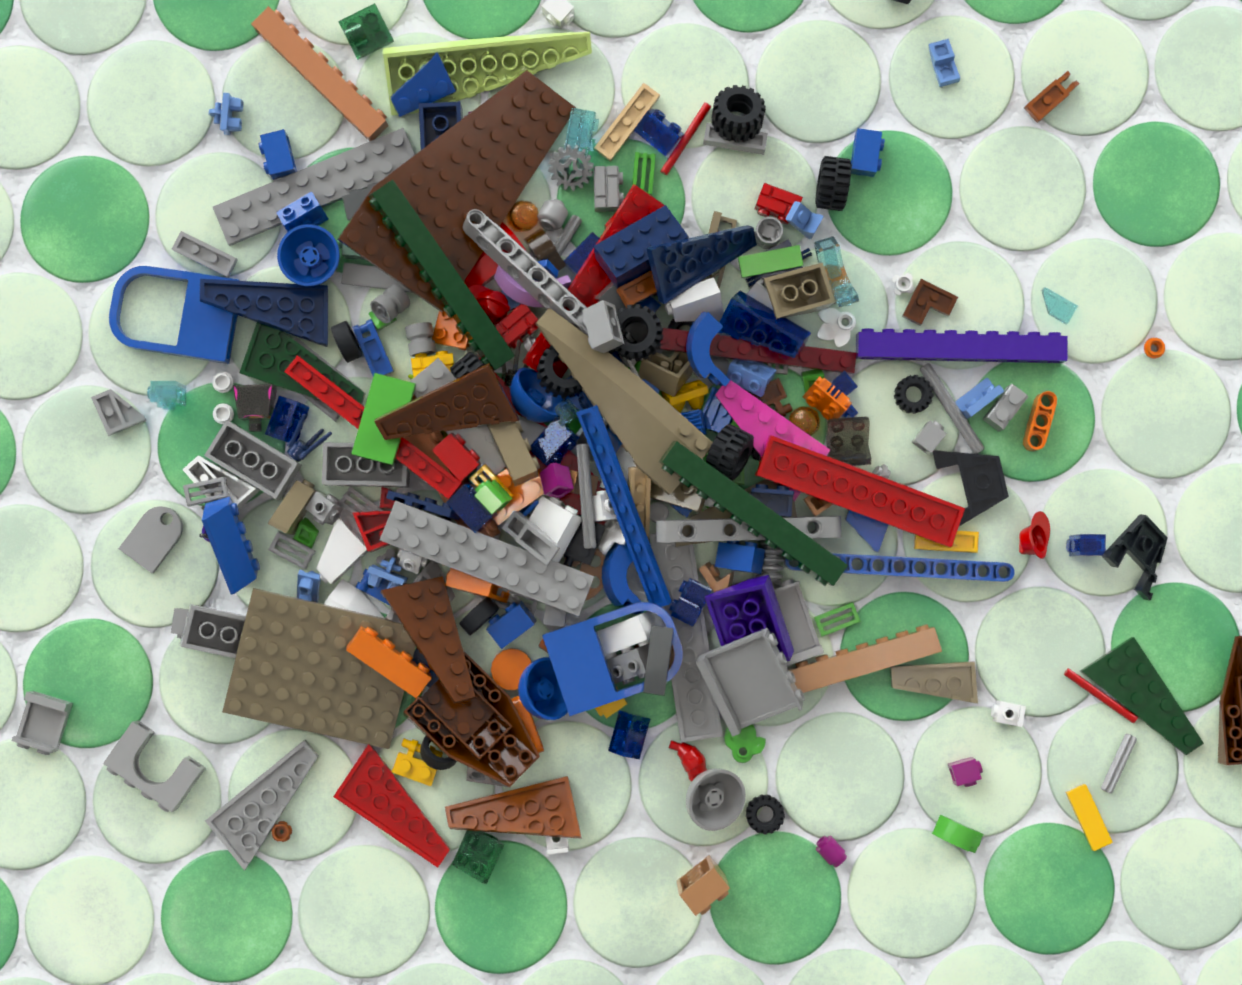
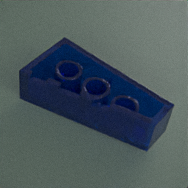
[718,290,811,358]

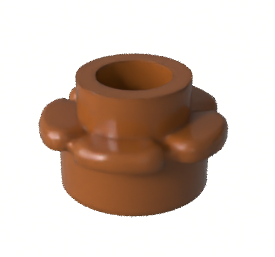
[271,821,292,842]

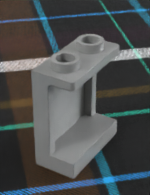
[11,691,73,755]

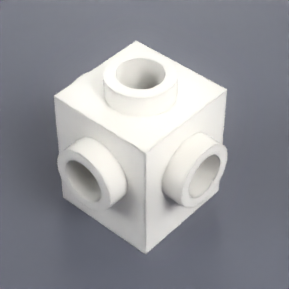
[397,549,428,574]

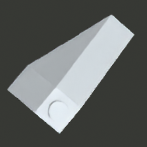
[324,579,384,618]

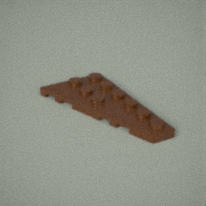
[374,363,519,440]
[381,576,476,704]

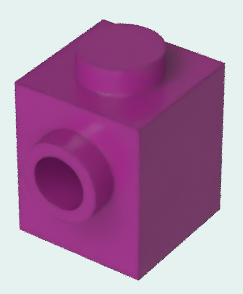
[540,463,574,499]
[948,757,983,787]

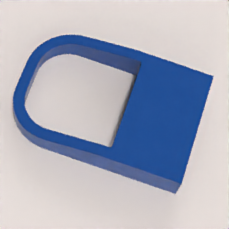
[109,266,240,364]
[542,602,683,716]

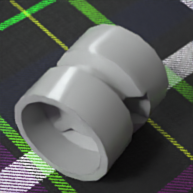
[755,217,783,249]
[370,285,410,324]
[405,322,437,357]

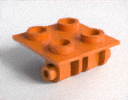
[432,311,469,351]
[802,376,852,423]

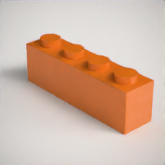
[346,626,432,699]

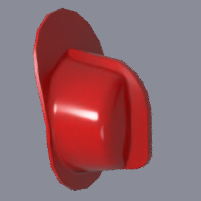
[469,285,510,325]
[1019,511,1050,559]

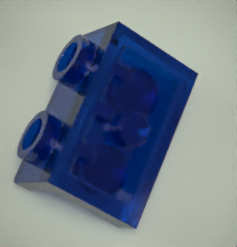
[634,109,684,156]
[265,396,309,443]

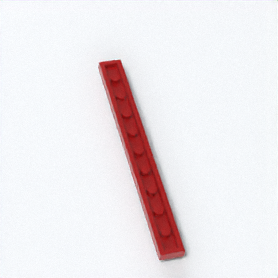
[284,355,462,500]

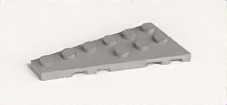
[205,740,318,870]

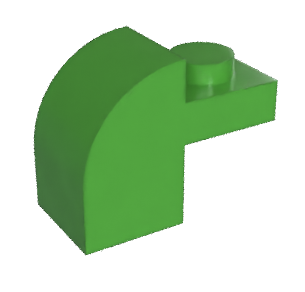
[932,815,984,853]

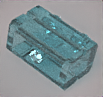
[564,108,599,156]

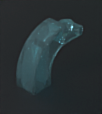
[814,236,859,308]

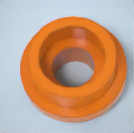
[1144,338,1165,359]

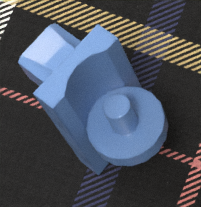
[208,93,244,135]
[367,557,408,589]
[297,570,320,603]

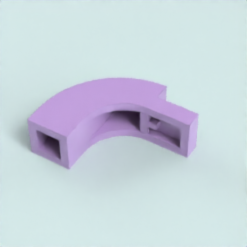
[494,265,572,307]

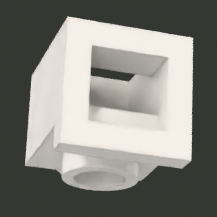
[592,490,617,522]
[991,700,1026,727]
[545,836,569,855]

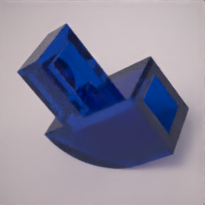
[827,370,858,420]

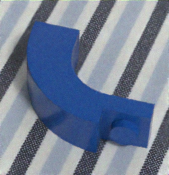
[686,312,731,386]
[602,543,644,614]

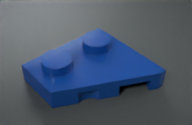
[845,510,888,552]

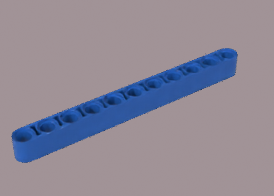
[784,553,1015,582]

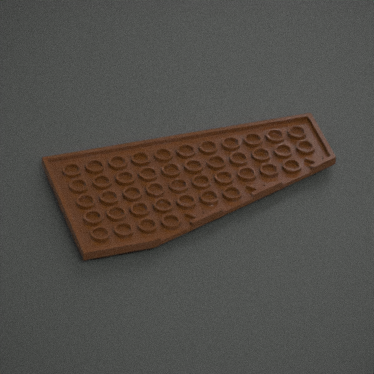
[337,70,576,313]

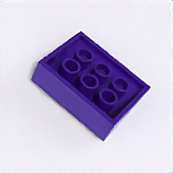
[705,575,794,662]

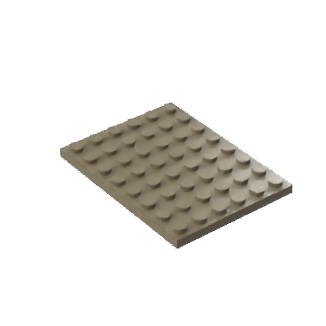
[222,588,416,749]

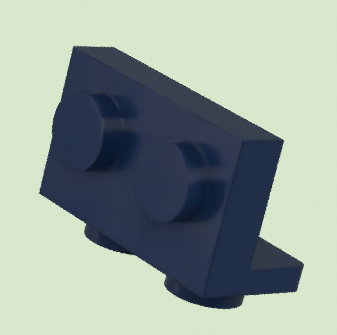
[750,484,794,517]

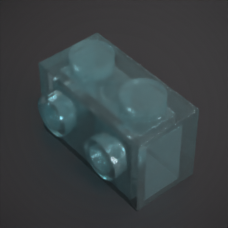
[147,381,186,410]

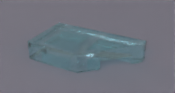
[1042,287,1078,324]
[555,398,580,427]

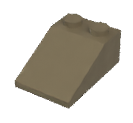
[763,262,835,319]

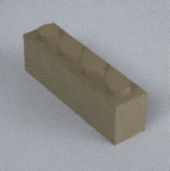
[486,421,540,486]

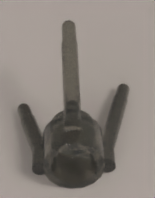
[501,340,528,386]

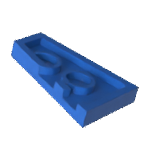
[390,52,456,117]

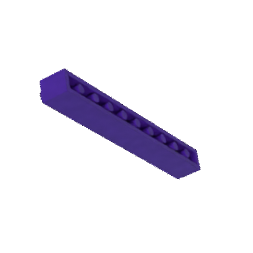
[856,328,1068,363]

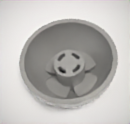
[686,769,746,831]

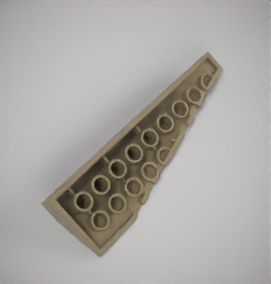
[535,308,713,495]

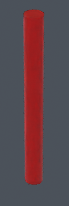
[660,102,711,175]
[1064,668,1138,723]

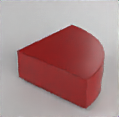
[380,487,395,509]

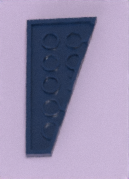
[646,225,757,304]
[200,279,328,347]

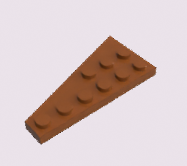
[445,776,582,839]

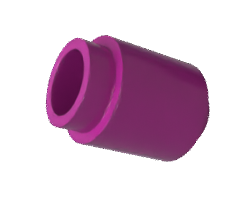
[816,836,847,868]

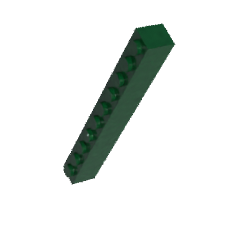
[368,180,515,371]
[659,441,848,586]

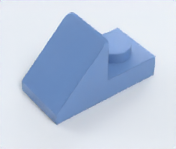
[785,201,824,240]

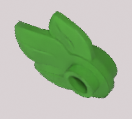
[724,724,766,763]

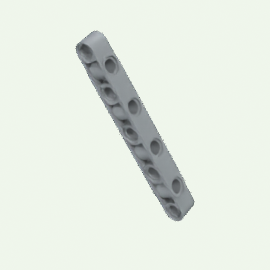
[463,209,589,337]
[656,516,841,543]

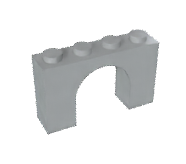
[103,720,206,812]

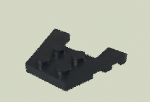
[933,450,1009,526]
[1102,514,1168,601]

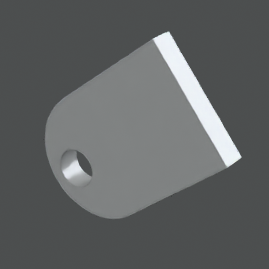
[118,506,183,573]

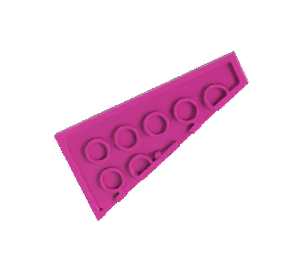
[715,381,830,502]

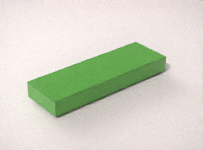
[738,245,803,278]

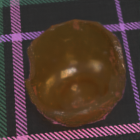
[506,201,539,232]
[789,406,821,436]

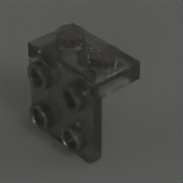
[826,417,872,466]

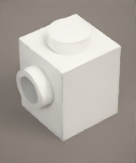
[542,0,575,28]

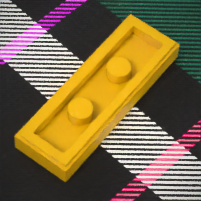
[914,531,979,553]
[1065,784,1113,851]

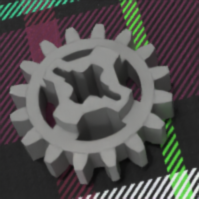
[548,144,594,191]

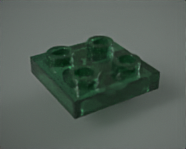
[338,3,394,60]
[451,830,504,884]

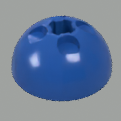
[277,224,340,286]
[510,368,566,423]
[518,657,568,720]

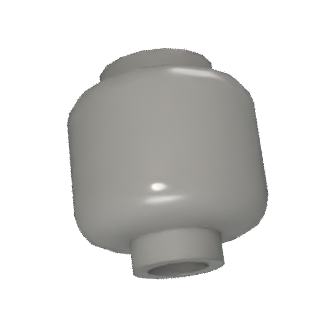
[537,199,568,231]

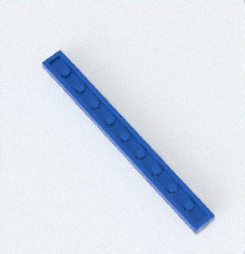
[576,405,672,607]

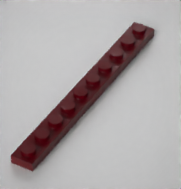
[657,328,857,374]

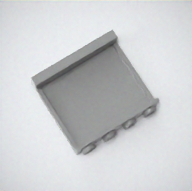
[773,579,824,666]
[696,628,805,737]

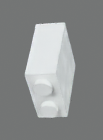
[529,496,582,563]

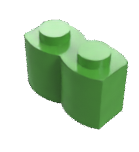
[474,479,513,515]

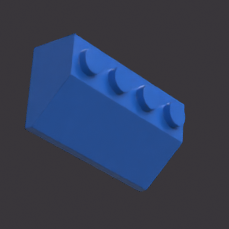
[202,497,260,595]

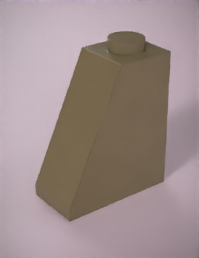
[268,479,318,535]

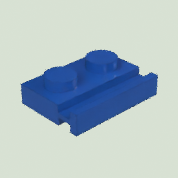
[702,387,733,433]

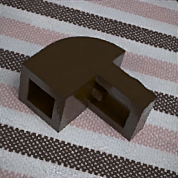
[523,228,566,271]

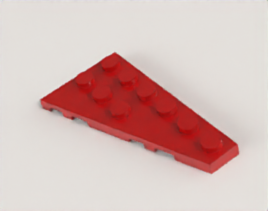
[333,744,450,868]

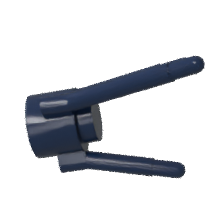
[287,414,332,462]

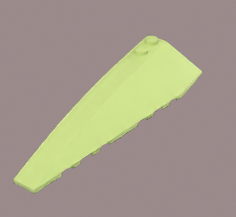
[383,32,592,116]

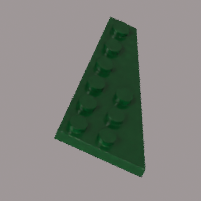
[239,322,366,405]
[1080,637,1204,755]

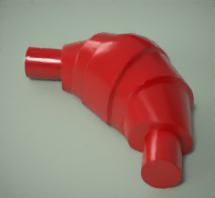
[668,740,707,781]

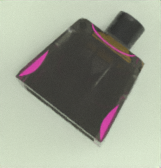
[233,384,277,432]

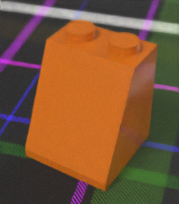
[445,568,510,603]

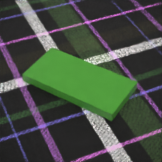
[351,373,416,466]

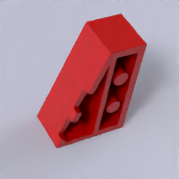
[353,509,421,552]

